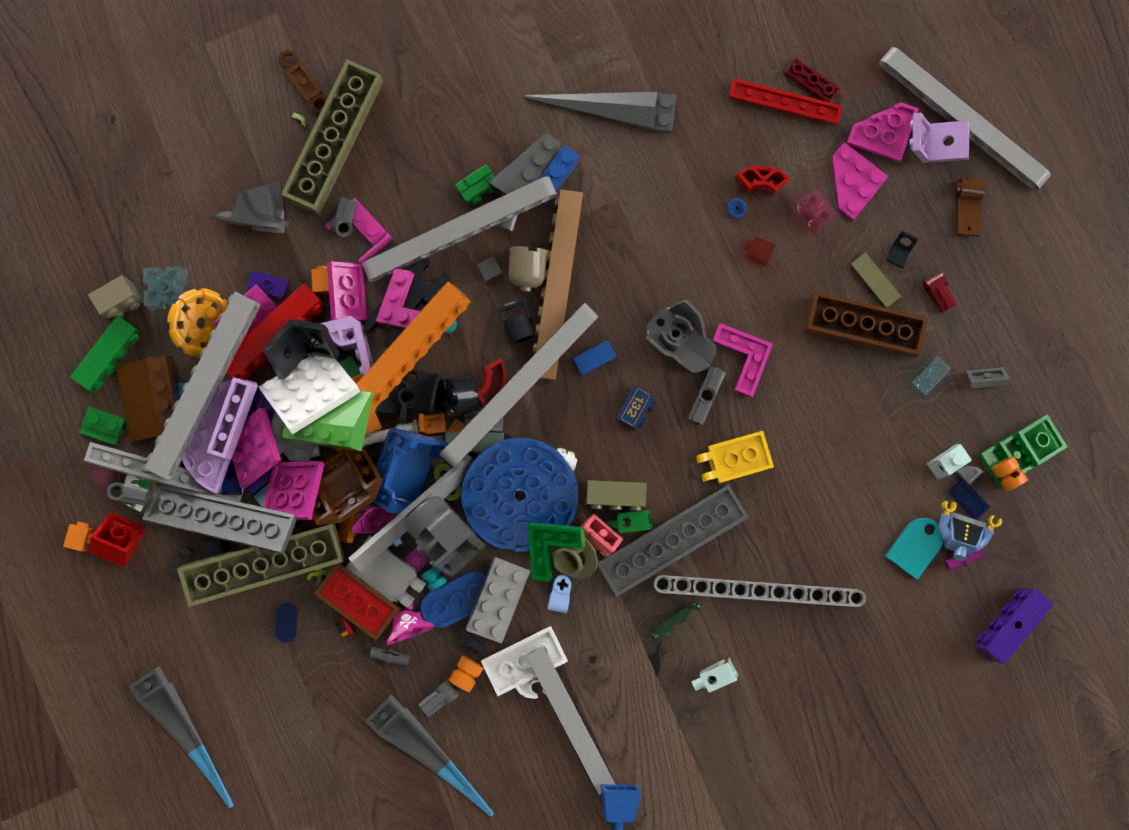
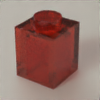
[744,236,776,266]

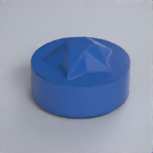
[728,198,747,218]

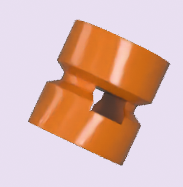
[991,456,1028,492]
[448,655,484,692]

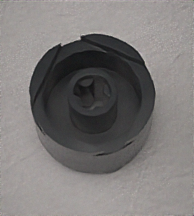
[437,375,479,417]

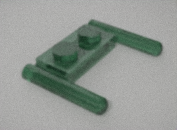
[648,601,701,641]

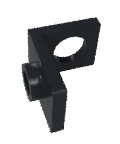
[886,230,919,269]

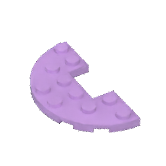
[182,380,258,494]

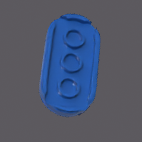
[421,572,486,628]

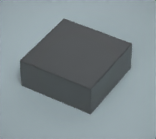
[477,256,503,282]

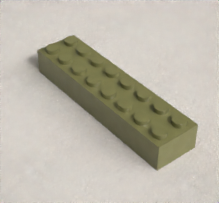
[281,59,383,215]
[177,523,345,607]

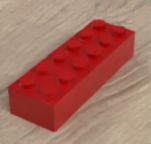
[227,283,326,381]

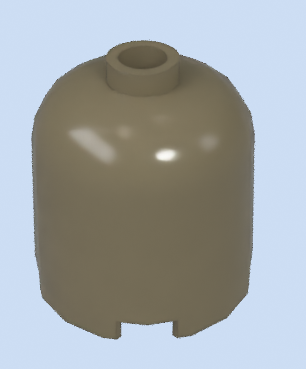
[508,246,547,292]

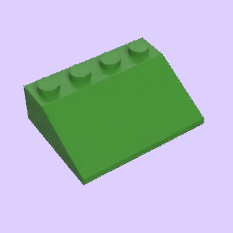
[282,391,374,451]

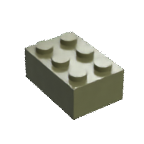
[586,480,647,511]

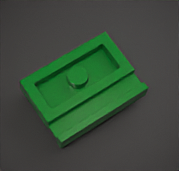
[79,406,126,446]

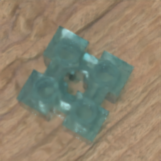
[143,266,188,310]

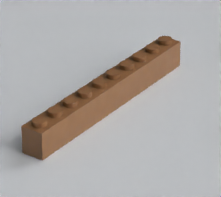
[532,190,583,382]

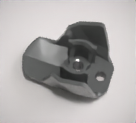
[212,182,289,233]
[646,300,716,373]

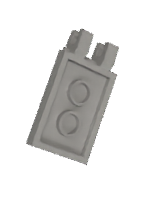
[346,536,426,608]

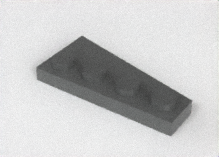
[488,133,562,195]

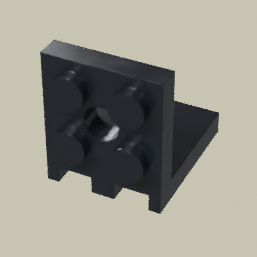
[262,319,340,380]

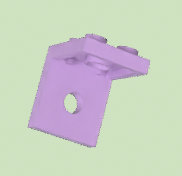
[910,113,970,163]

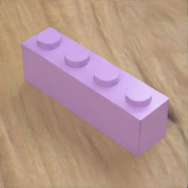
[207,377,258,459]

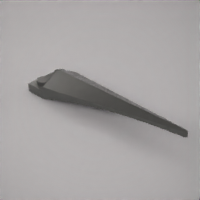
[525,92,677,133]

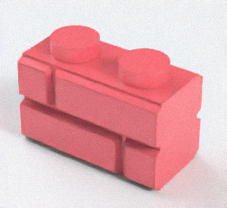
[581,514,623,558]

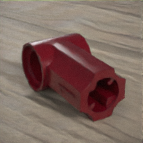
[923,272,957,313]

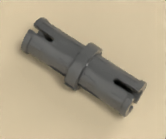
[370,646,411,667]

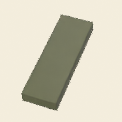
[850,252,902,308]

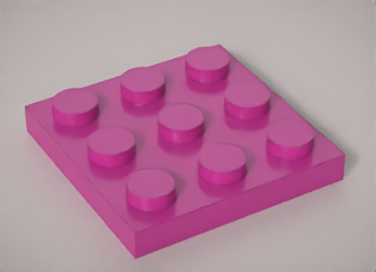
[232,408,281,488]
[263,461,324,520]

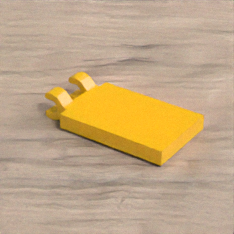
[696,431,774,483]

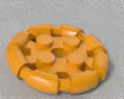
[167,288,228,358]

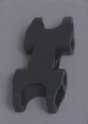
[363,257,450,349]

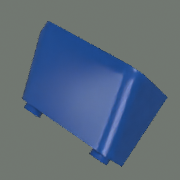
[373,428,448,514]

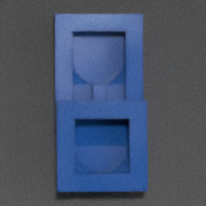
[572,340,617,376]

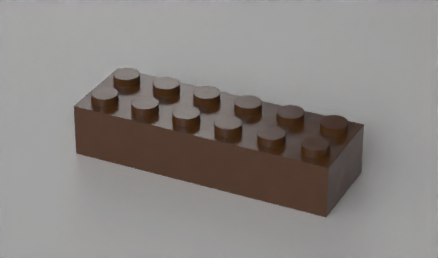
[803,291,928,358]

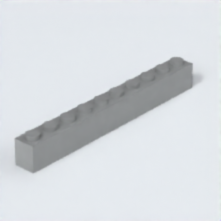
[145,292,261,479]

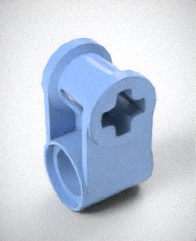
[548,575,571,614]

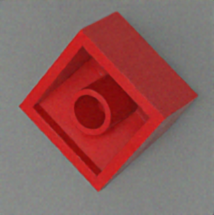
[89,512,146,568]

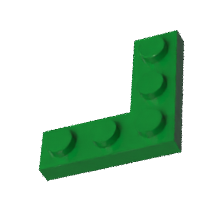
[528,522,585,582]

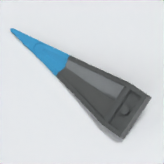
[129,666,233,808]
[365,695,494,816]

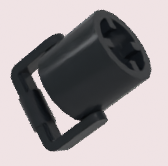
[497,300,535,344]

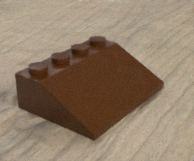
[116,355,180,443]

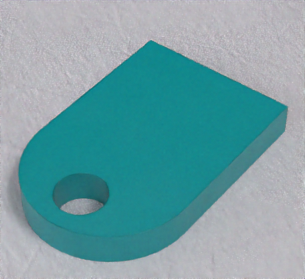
[885,518,943,580]

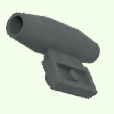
[268,412,316,471]

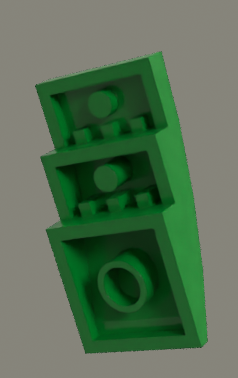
[978,414,1067,488]

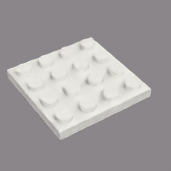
[259,355,360,434]

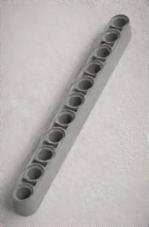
[879,47,1051,191]
[362,177,557,282]
[439,303,598,468]
[653,575,866,607]

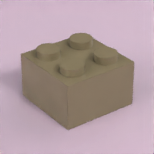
[88,275,144,321]

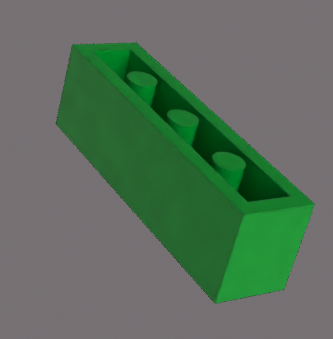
[70,315,141,393]

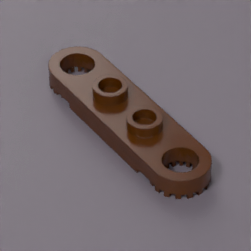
[279,50,327,115]

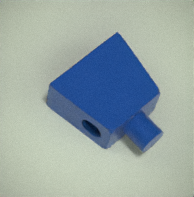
[600,784,641,830]

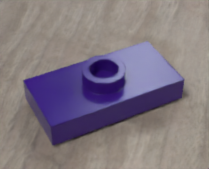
[247,270,289,299]

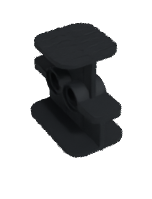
[375,361,442,424]

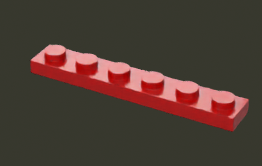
[728,78,842,126]

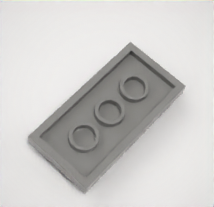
[465,557,530,643]

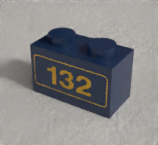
[615,385,655,430]

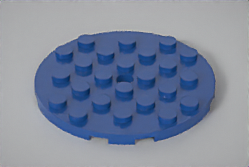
[461,438,578,552]

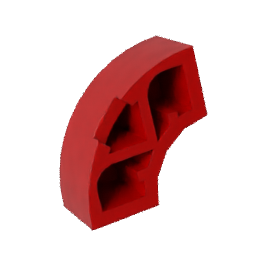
[734,165,790,196]

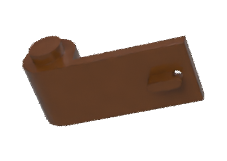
[955,178,986,236]

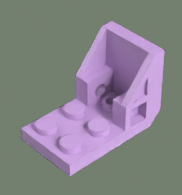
[320,316,374,377]

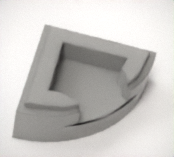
[955,466,983,485]

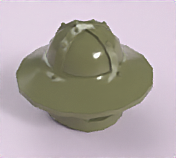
[551,538,598,580]

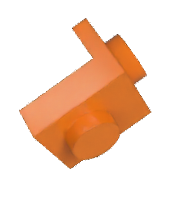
[416,413,447,436]

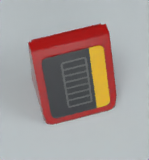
[334,616,356,638]

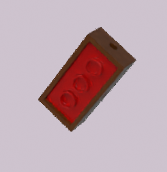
[314,562,402,641]

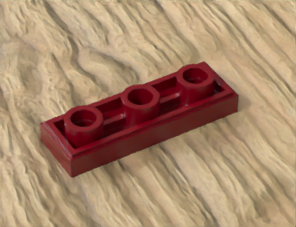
[784,57,841,103]

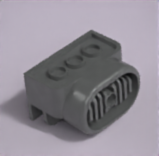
[404,496,486,577]

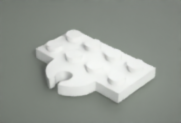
[481,626,568,699]

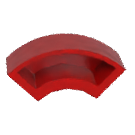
[478,359,506,409]

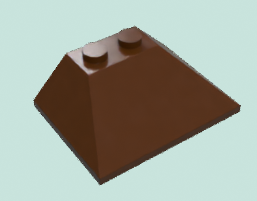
[312,446,383,525]

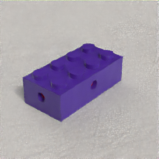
[974,588,1054,664]

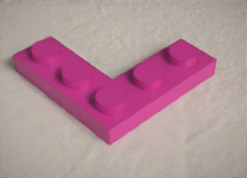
[376,268,421,329]
[712,323,773,397]

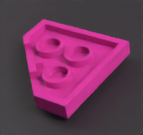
[846,103,919,162]
[831,142,889,221]

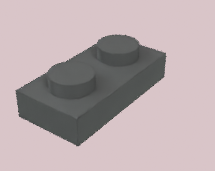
[965,367,1010,389]

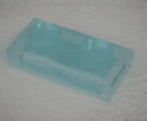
[910,356,952,397]

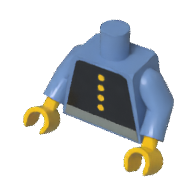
[938,501,1002,561]

